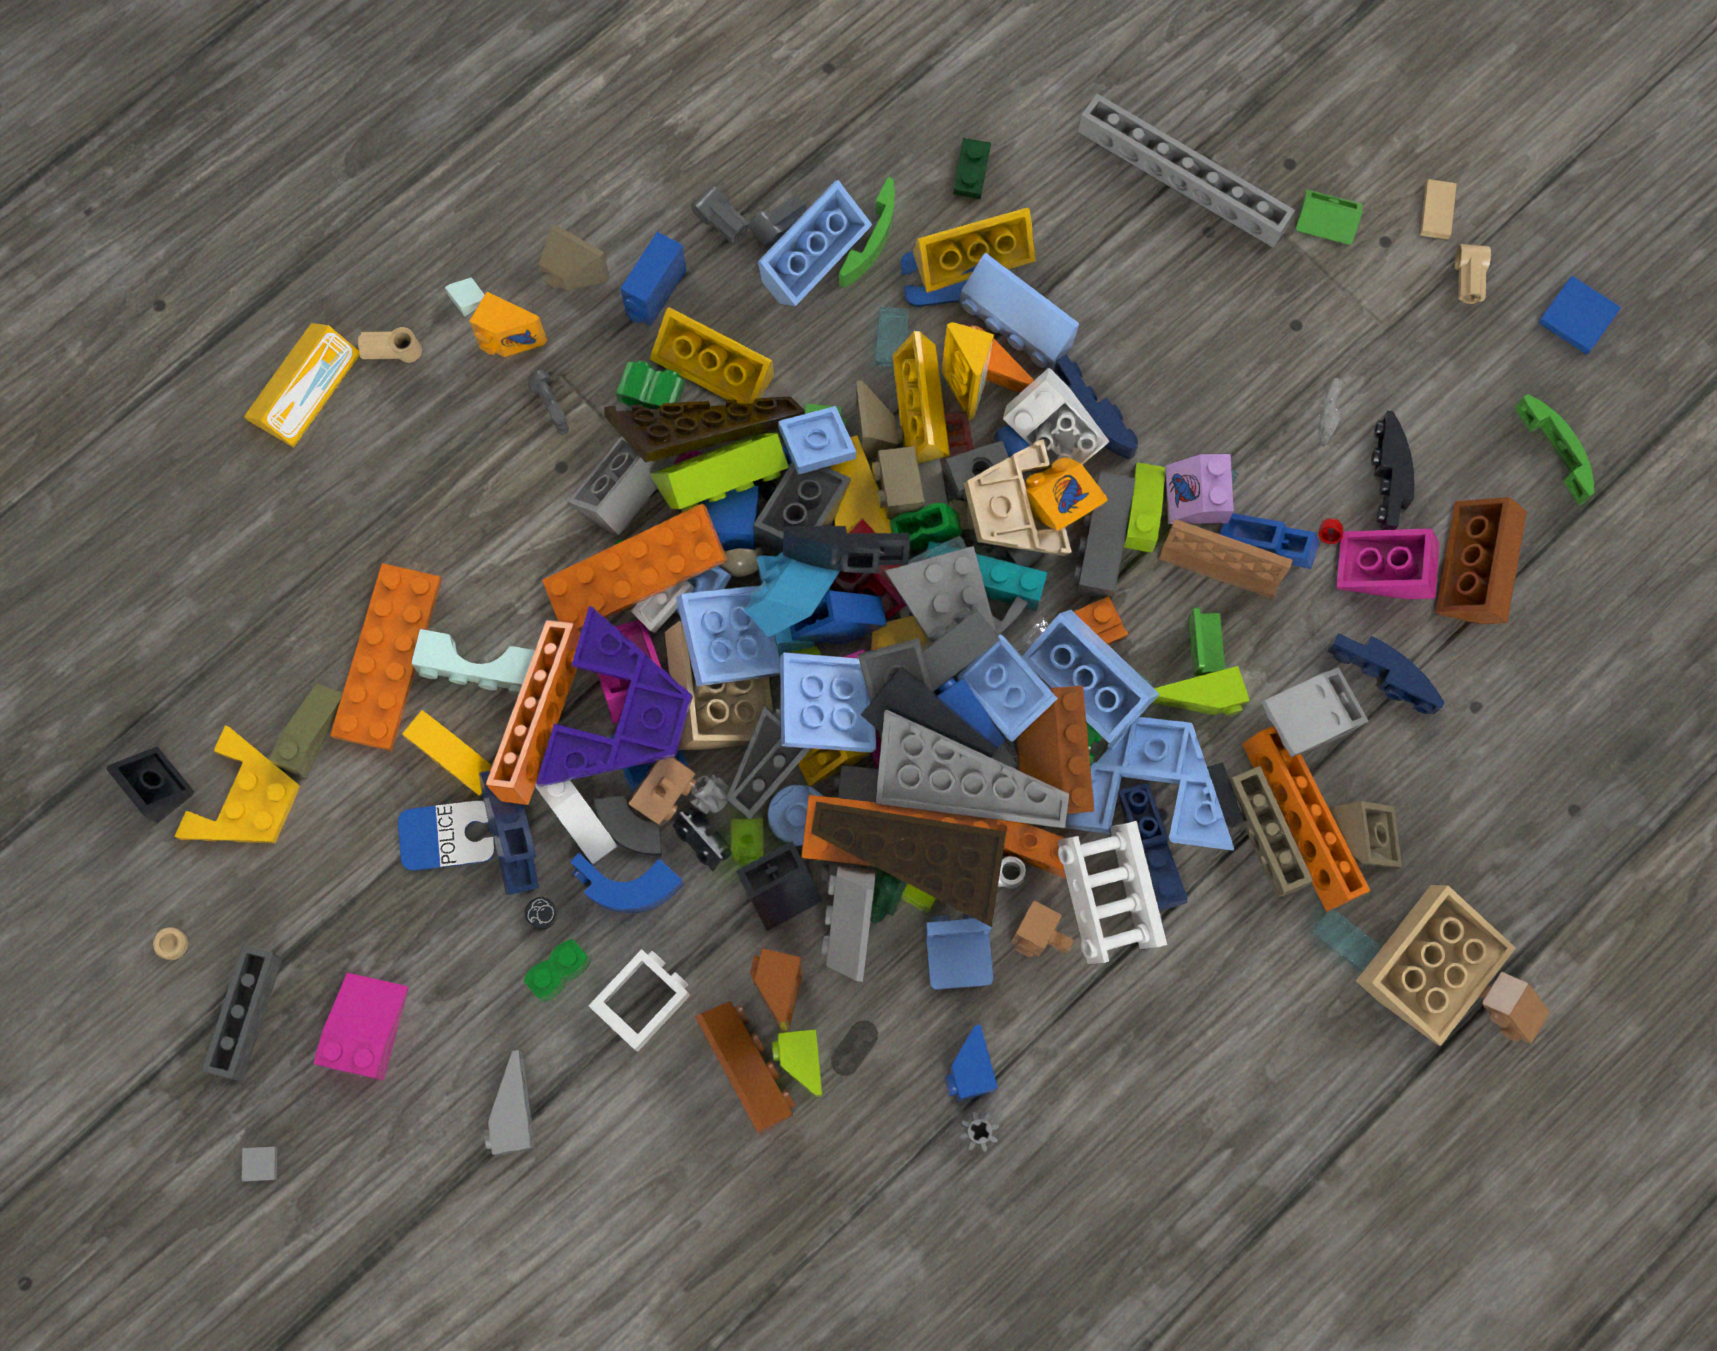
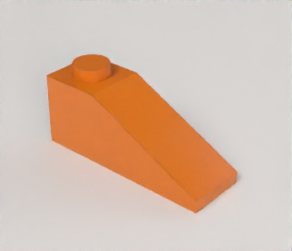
[962,324,1034,393]

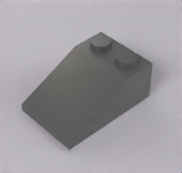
[753,462,851,553]

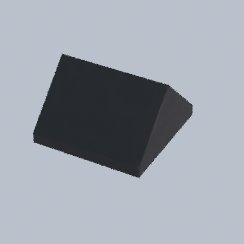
[106,746,195,824]

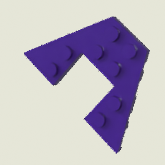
[536,606,693,787]

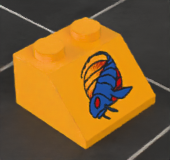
[469,292,547,357]
[1025,457,1108,531]

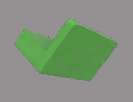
[1296,189,1363,245]
[1188,608,1225,676]

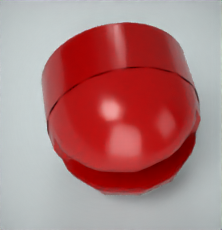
[1319,518,1344,544]

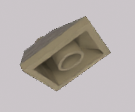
[538,224,610,291]
[856,380,903,458]
[1329,801,1402,869]

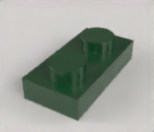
[953,138,991,199]

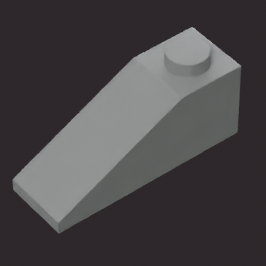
[484,1050,535,1155]

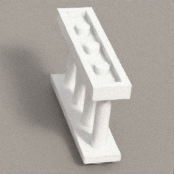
[1057,821,1167,964]

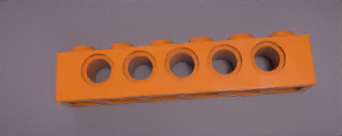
[486,621,581,805]
[1242,726,1371,912]
[996,819,1066,879]

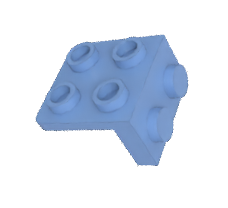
[925,914,994,990]

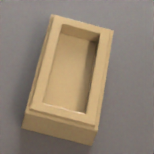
[1420,179,1457,240]

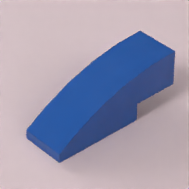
[1220,513,1319,569]

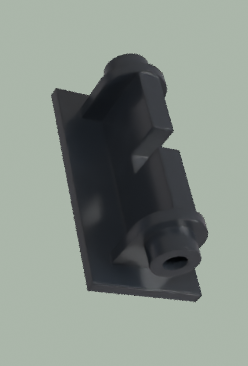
[673,807,733,871]

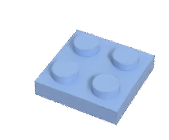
[779,406,856,474]

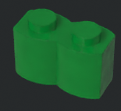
[616,361,685,409]
[890,503,963,551]
[523,939,591,1002]

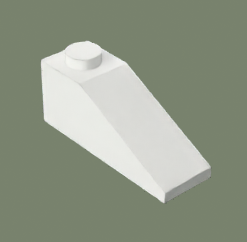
[535,780,618,865]

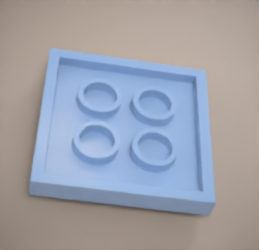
[676,586,780,686]
[780,652,876,752]

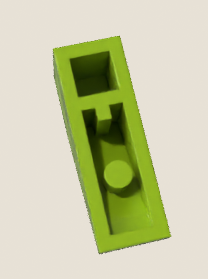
[1123,462,1165,553]
[1152,666,1250,717]

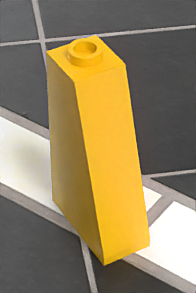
[830,435,892,533]

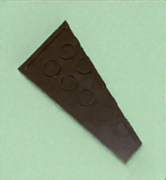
[604,396,805,463]
[811,802,1006,927]

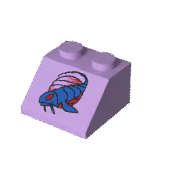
[1165,454,1234,524]

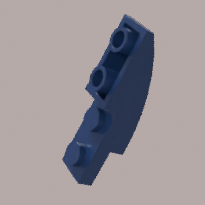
[1054,355,1138,459]
[1327,633,1444,715]
[478,770,539,895]
[1118,783,1188,911]

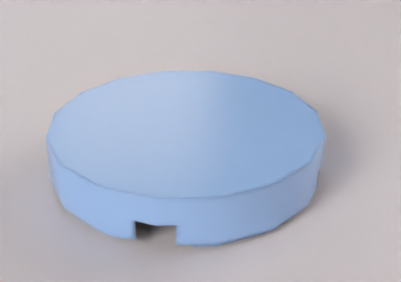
[768,785,822,847]

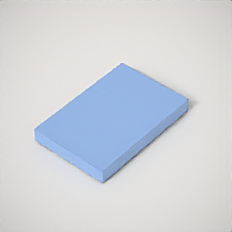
[956,634,1058,742]

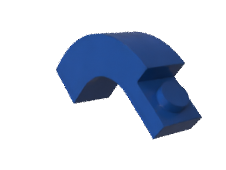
[570,853,684,913]

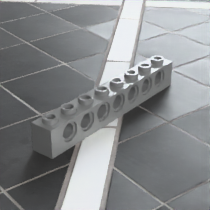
[1078,94,1295,248]

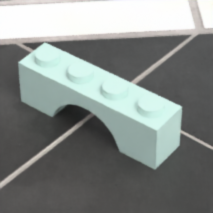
[411,629,535,695]

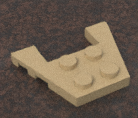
[964,439,1071,556]

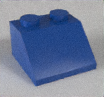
[944,1024,998,1102]

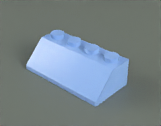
[758,180,872,306]
[960,253,1079,370]
[1022,610,1159,743]

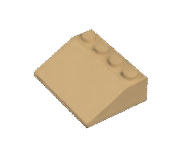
[665,621,773,750]
[1356,885,1516,1046]

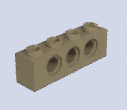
[1229,766,1313,898]

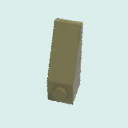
[269,683,343,778]

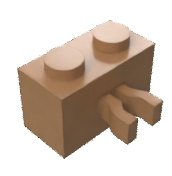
[628,757,696,825]
[1011,900,1074,958]
[1479,972,1550,1044]

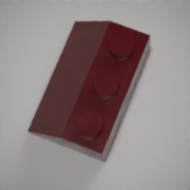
[830,518,907,619]

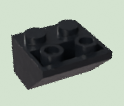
[736,841,822,931]

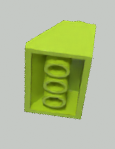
[650,433,789,513]

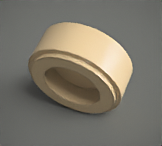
[153,927,188,960]

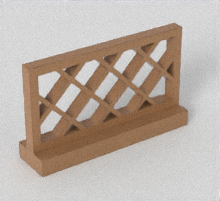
[1158,519,1293,599]

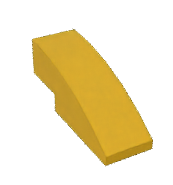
[402,710,492,796]

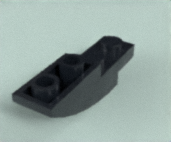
[1371,410,1415,530]
[783,526,910,573]

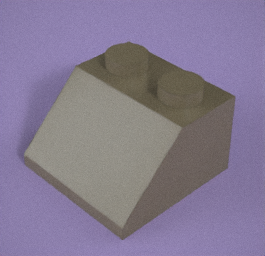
[872,446,924,520]

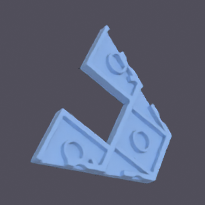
[1065,717,1234,850]

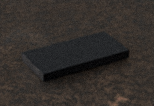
[861,667,998,758]

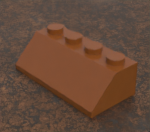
[1435,497,1527,624]
[1015,686,1094,814]
[750,948,803,1033]
[695,1001,795,1135]

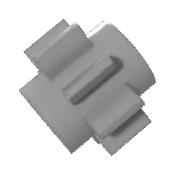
[690,774,729,814]
[959,1112,999,1152]

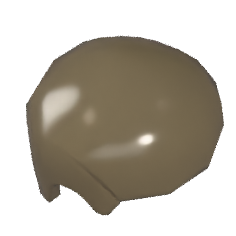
[719,547,763,577]

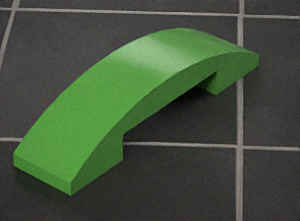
[839,177,895,288]
[1514,394,1594,505]

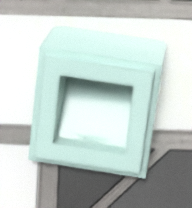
[445,278,484,317]

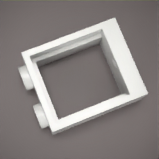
[589,949,690,1052]

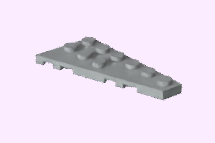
[883,546,1000,731]
[875,710,1069,828]

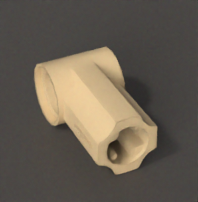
[1455,244,1491,304]
[358,327,422,363]

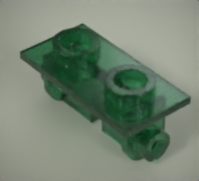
[870,868,907,923]

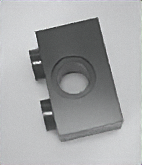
[943,441,1009,501]

